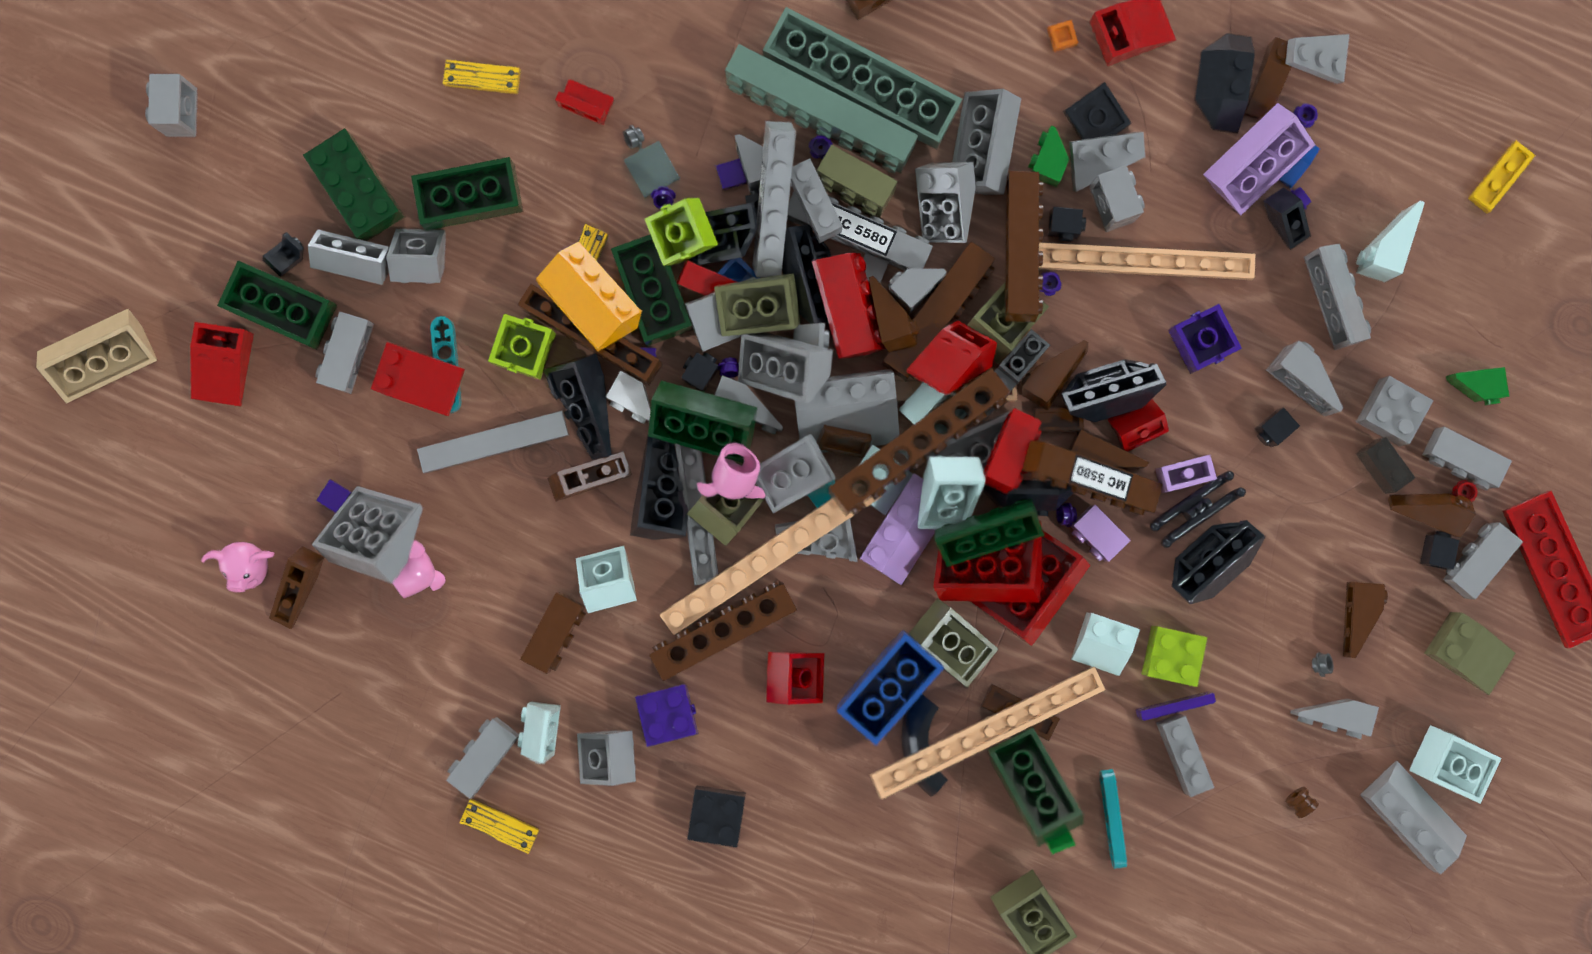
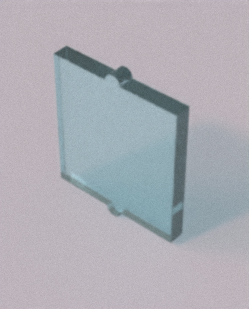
[624,141,680,198]

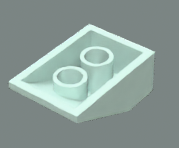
[1356,201,1425,282]
[917,457,985,529]
[518,702,561,764]
[1409,725,1501,804]

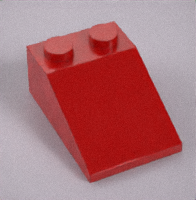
[371,342,465,416]

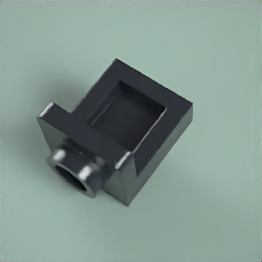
[262,232,304,277]

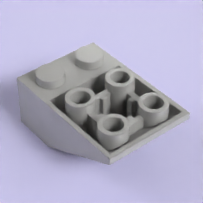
[915,162,976,243]

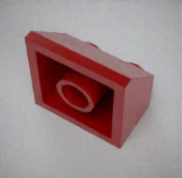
[766,652,825,705]

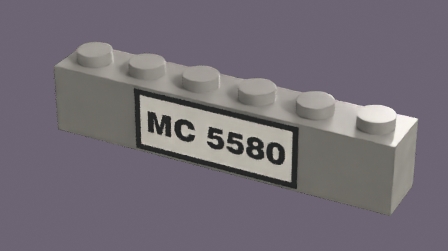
[752,121,796,277]
[787,192,933,271]

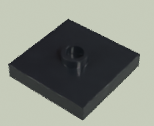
[1063,82,1131,140]

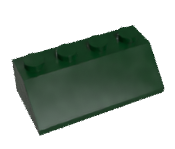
[934,498,1044,567]

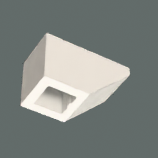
[606,371,651,424]

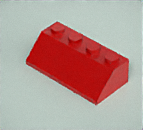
[812,253,886,358]

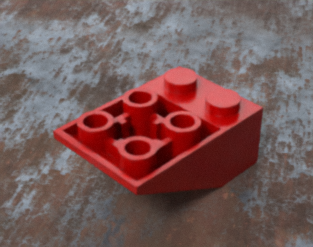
[1089,0,1176,67]
[907,320,997,395]
[190,322,254,407]

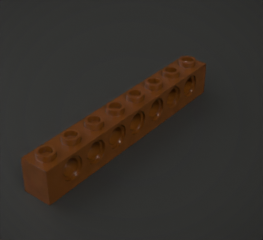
[828,368,1011,516]

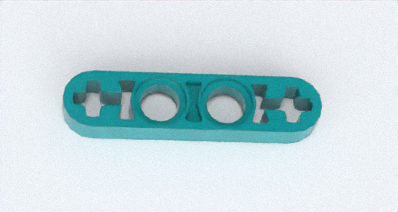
[430,316,462,413]
[1099,769,1127,869]

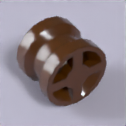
[1285,787,1319,819]

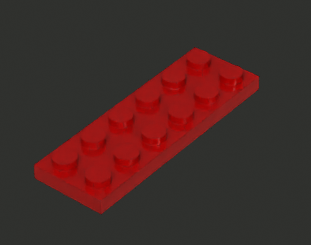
[1502,491,1592,649]

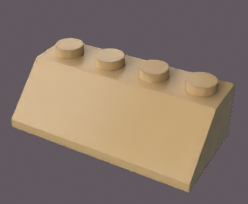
[36,309,157,403]

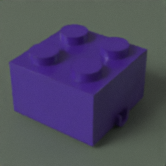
[1168,304,1242,374]
[635,684,699,747]

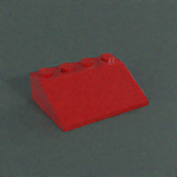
[933,520,1042,602]
[970,531,1091,646]

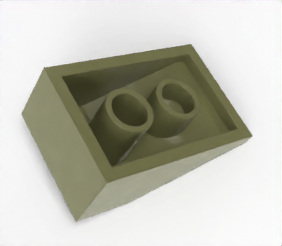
[714,274,801,337]
[967,283,1049,364]
[688,461,765,546]
[909,598,998,688]
[1424,612,1516,695]
[991,869,1077,954]

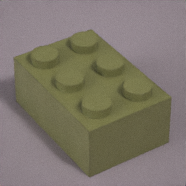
[817,144,898,218]

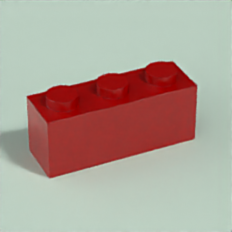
[983,408,1042,494]

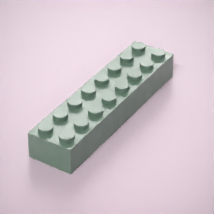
[763,7,962,150]
[725,44,918,173]

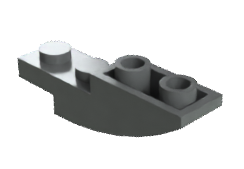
[975,329,1050,422]

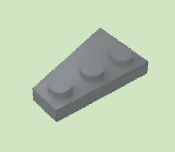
[1285,34,1350,84]
[1069,132,1145,192]
[775,518,858,562]

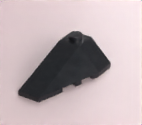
[543,353,612,460]
[630,435,689,540]

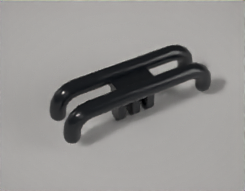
[1150,471,1246,548]

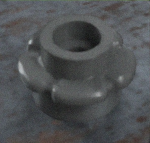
[623,125,644,149]
[1312,652,1334,677]

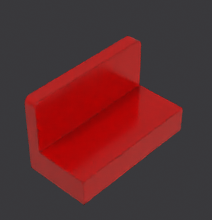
[555,79,614,125]
[1108,399,1169,452]

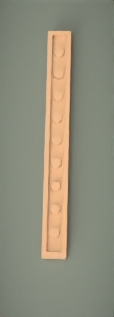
[1039,243,1255,280]
[660,483,882,635]
[870,667,1105,799]

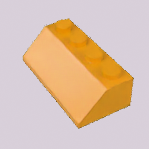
[536,241,642,351]

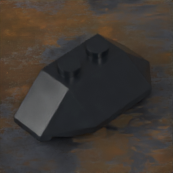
[1194,33,1255,134]
[689,203,758,265]
[782,225,831,324]
[1061,360,1166,423]
[982,480,1073,516]
[1172,520,1265,604]

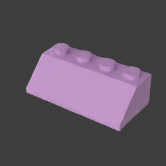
[1203,103,1315,215]
[859,473,935,585]

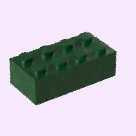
[303,128,405,241]
[411,157,523,231]
[611,234,694,346]
[217,260,337,350]
[648,380,758,463]
[988,727,1084,847]

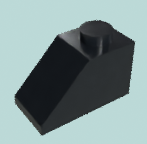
[1263,187,1311,250]

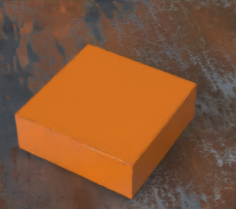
[1047,20,1079,52]

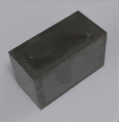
[1356,437,1415,494]

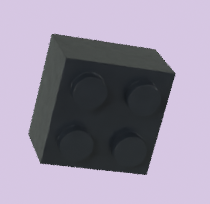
[687,785,746,848]

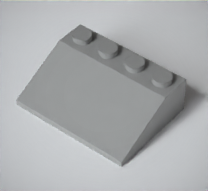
[794,369,899,453]
[312,486,423,583]

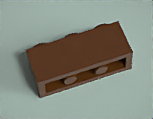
[520,592,586,674]

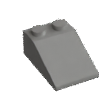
[1266,341,1343,417]

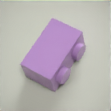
[1155,455,1217,493]
[1071,505,1131,562]

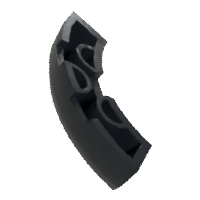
[901,694,948,797]

